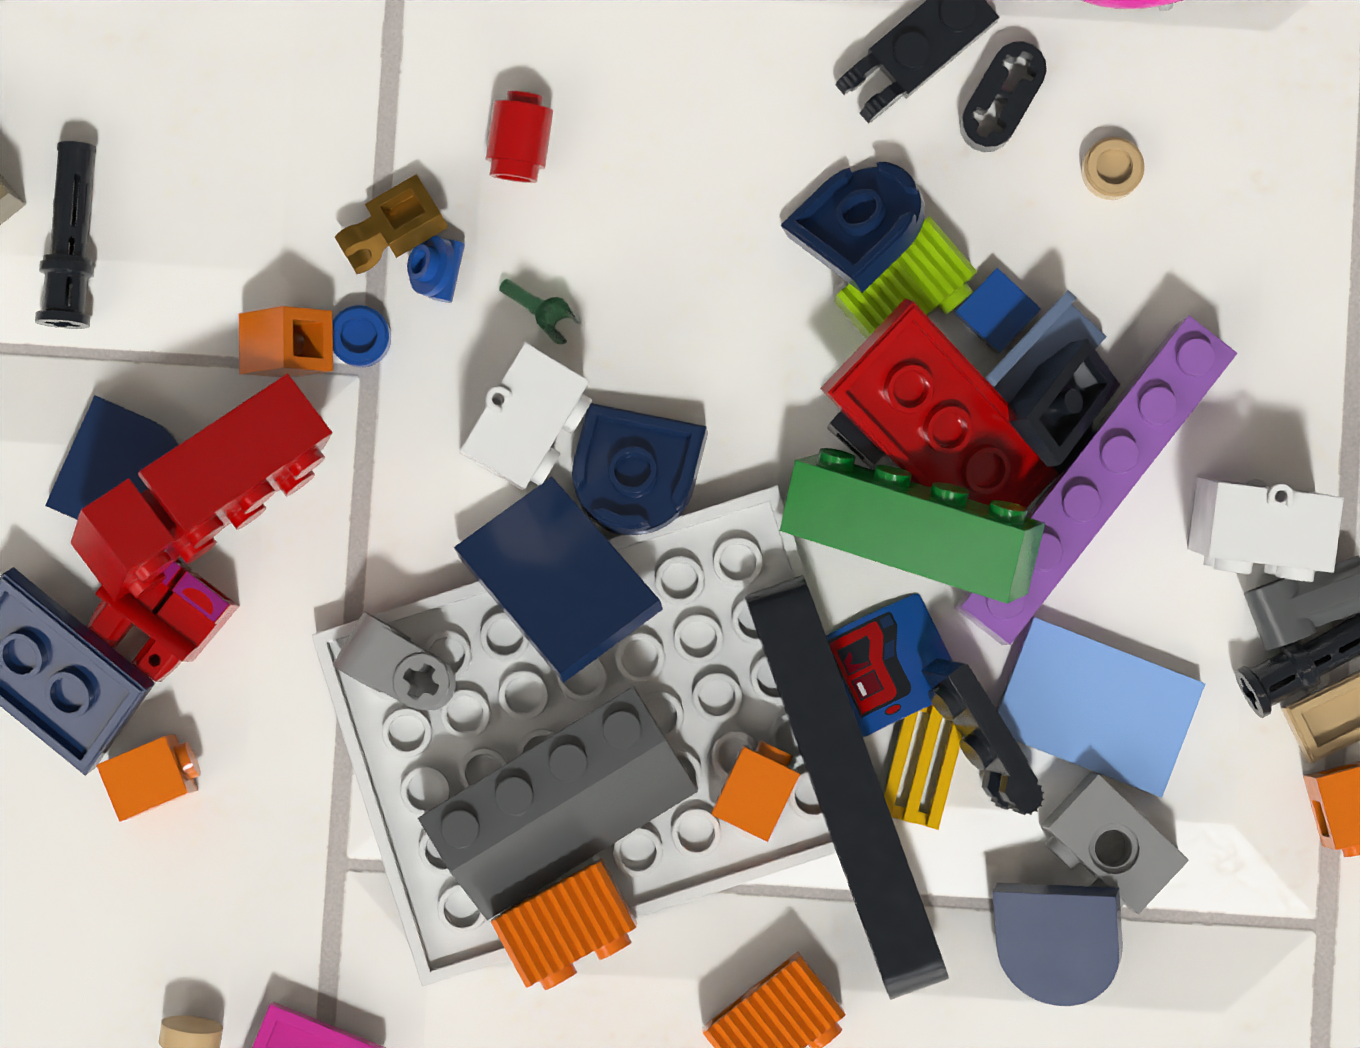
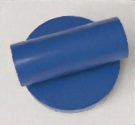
[407,235,465,303]

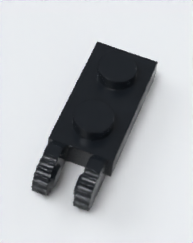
[835,0,1000,124]
[921,658,1044,815]

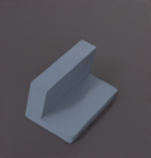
[985,290,1107,404]

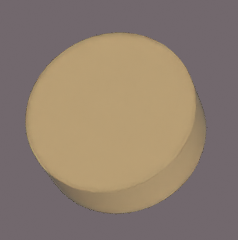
[1081,137,1145,200]
[158,1015,223,1048]

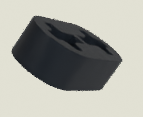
[960,41,1047,152]

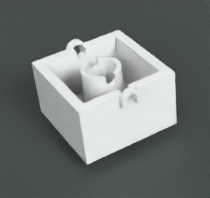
[459,342,592,490]
[1188,477,1344,582]

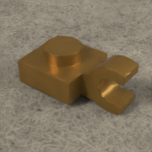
[334,174,449,274]

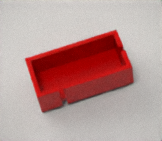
[70,373,333,602]

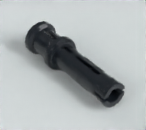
[35,141,96,329]
[1235,614,1360,718]

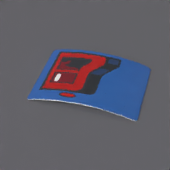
[826,594,953,737]

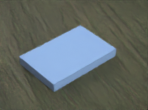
[996,617,1206,798]

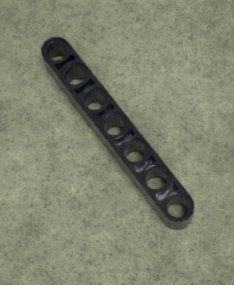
[745,575,949,1000]

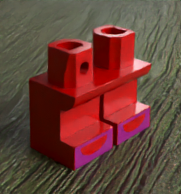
[87,559,239,682]

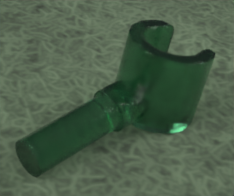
[499,279,581,344]

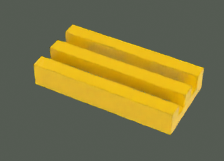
[883,704,963,830]

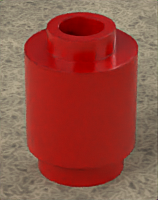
[485,91,553,183]

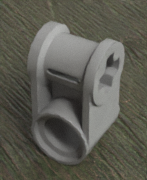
[333,611,456,711]

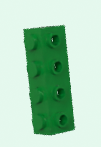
[779,448,1045,604]

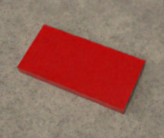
[820,298,1059,508]

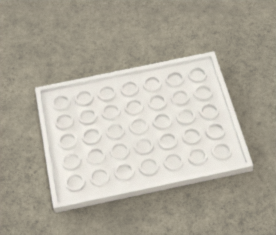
[311,486,836,987]

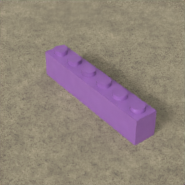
[955,315,1238,645]

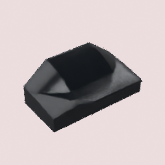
[1008,339,1121,475]

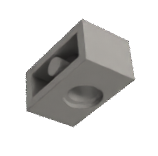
[1041,772,1189,914]

